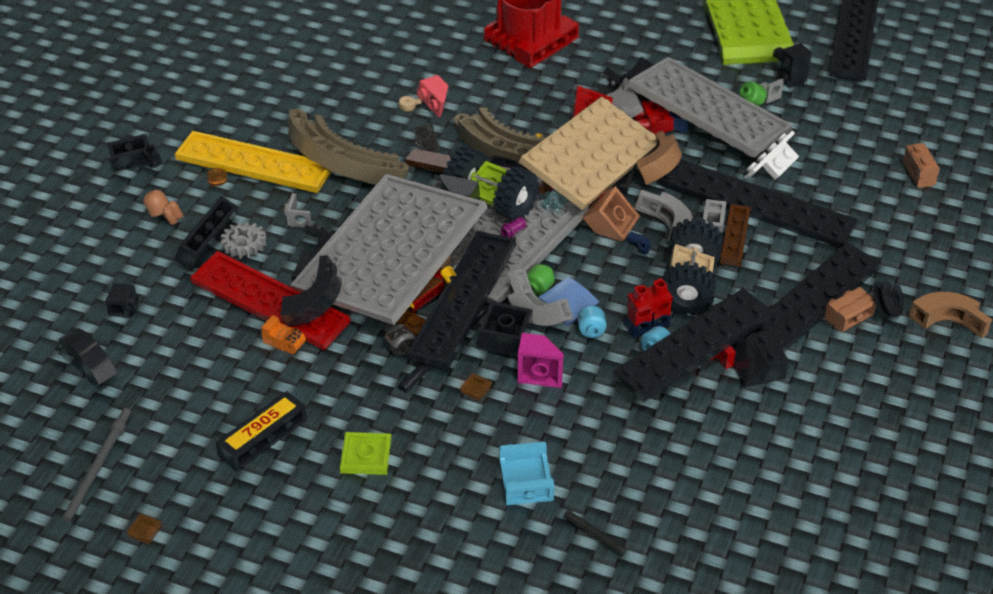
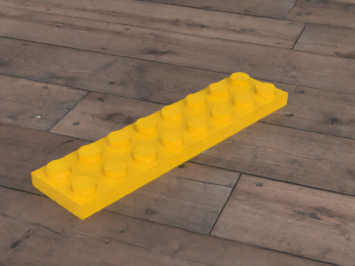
[175,131,332,193]

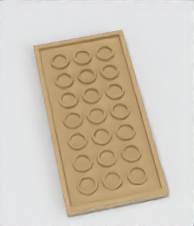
[519,97,660,210]

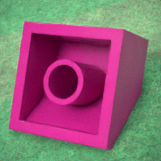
[518,333,564,388]

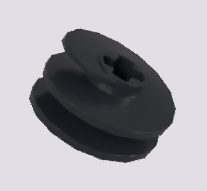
[873,280,904,319]

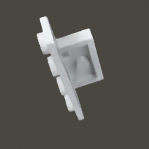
[743,130,799,180]

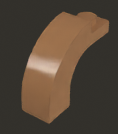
[636,131,682,185]
[909,292,992,338]

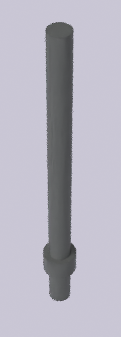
[62,408,132,522]

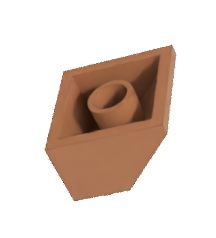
[583,186,640,241]

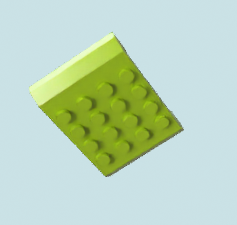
[702,0,793,65]

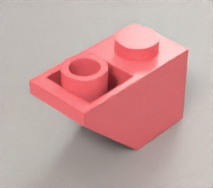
[417,75,448,117]

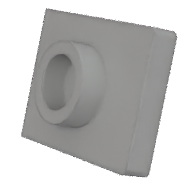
[760,79,784,104]
[284,193,312,228]

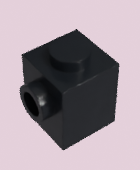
[105,283,139,318]

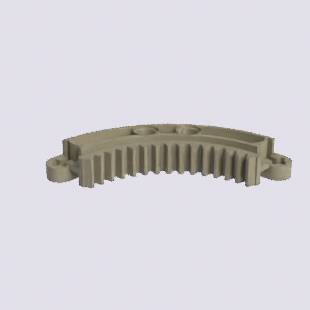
[454,107,545,165]
[288,109,409,184]

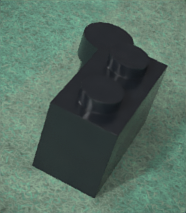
[107,134,162,171]

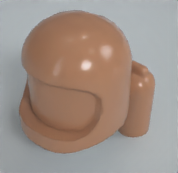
[143,190,183,225]

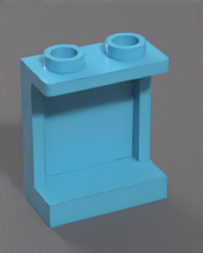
[499,442,554,505]

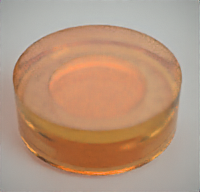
[207,168,228,186]

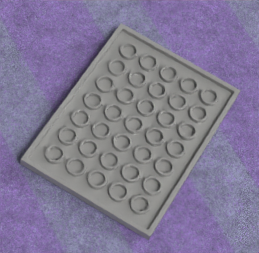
[291,174,487,325]
[442,190,589,304]

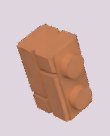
[903,143,940,188]
[825,287,876,333]

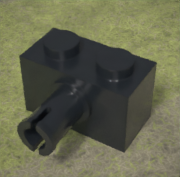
[773,43,812,88]

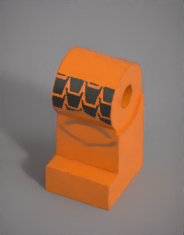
[261,315,306,354]

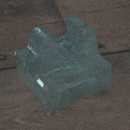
[541,189,568,212]

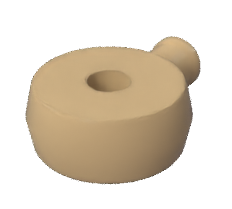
[398,96,422,112]

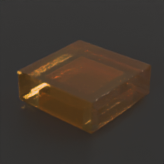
[461,373,492,401]
[127,514,162,544]

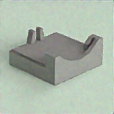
[607,78,644,118]

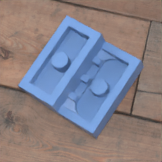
[538,277,599,327]

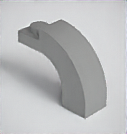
[635,190,693,242]
[703,199,726,233]
[507,268,574,326]

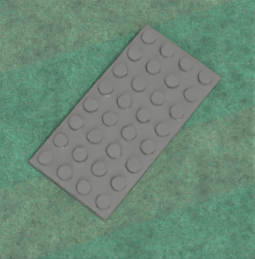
[627,57,793,158]

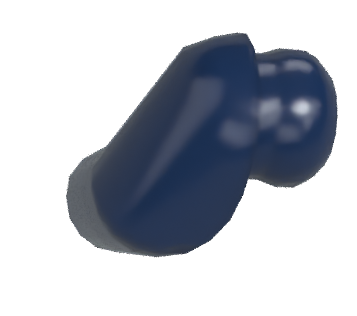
[627,232,651,254]

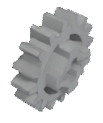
[221,222,266,259]

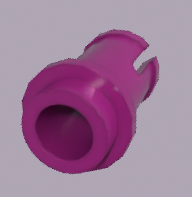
[500,216,527,238]

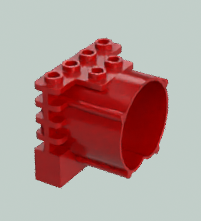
[484,0,579,69]

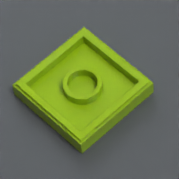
[340,432,392,475]

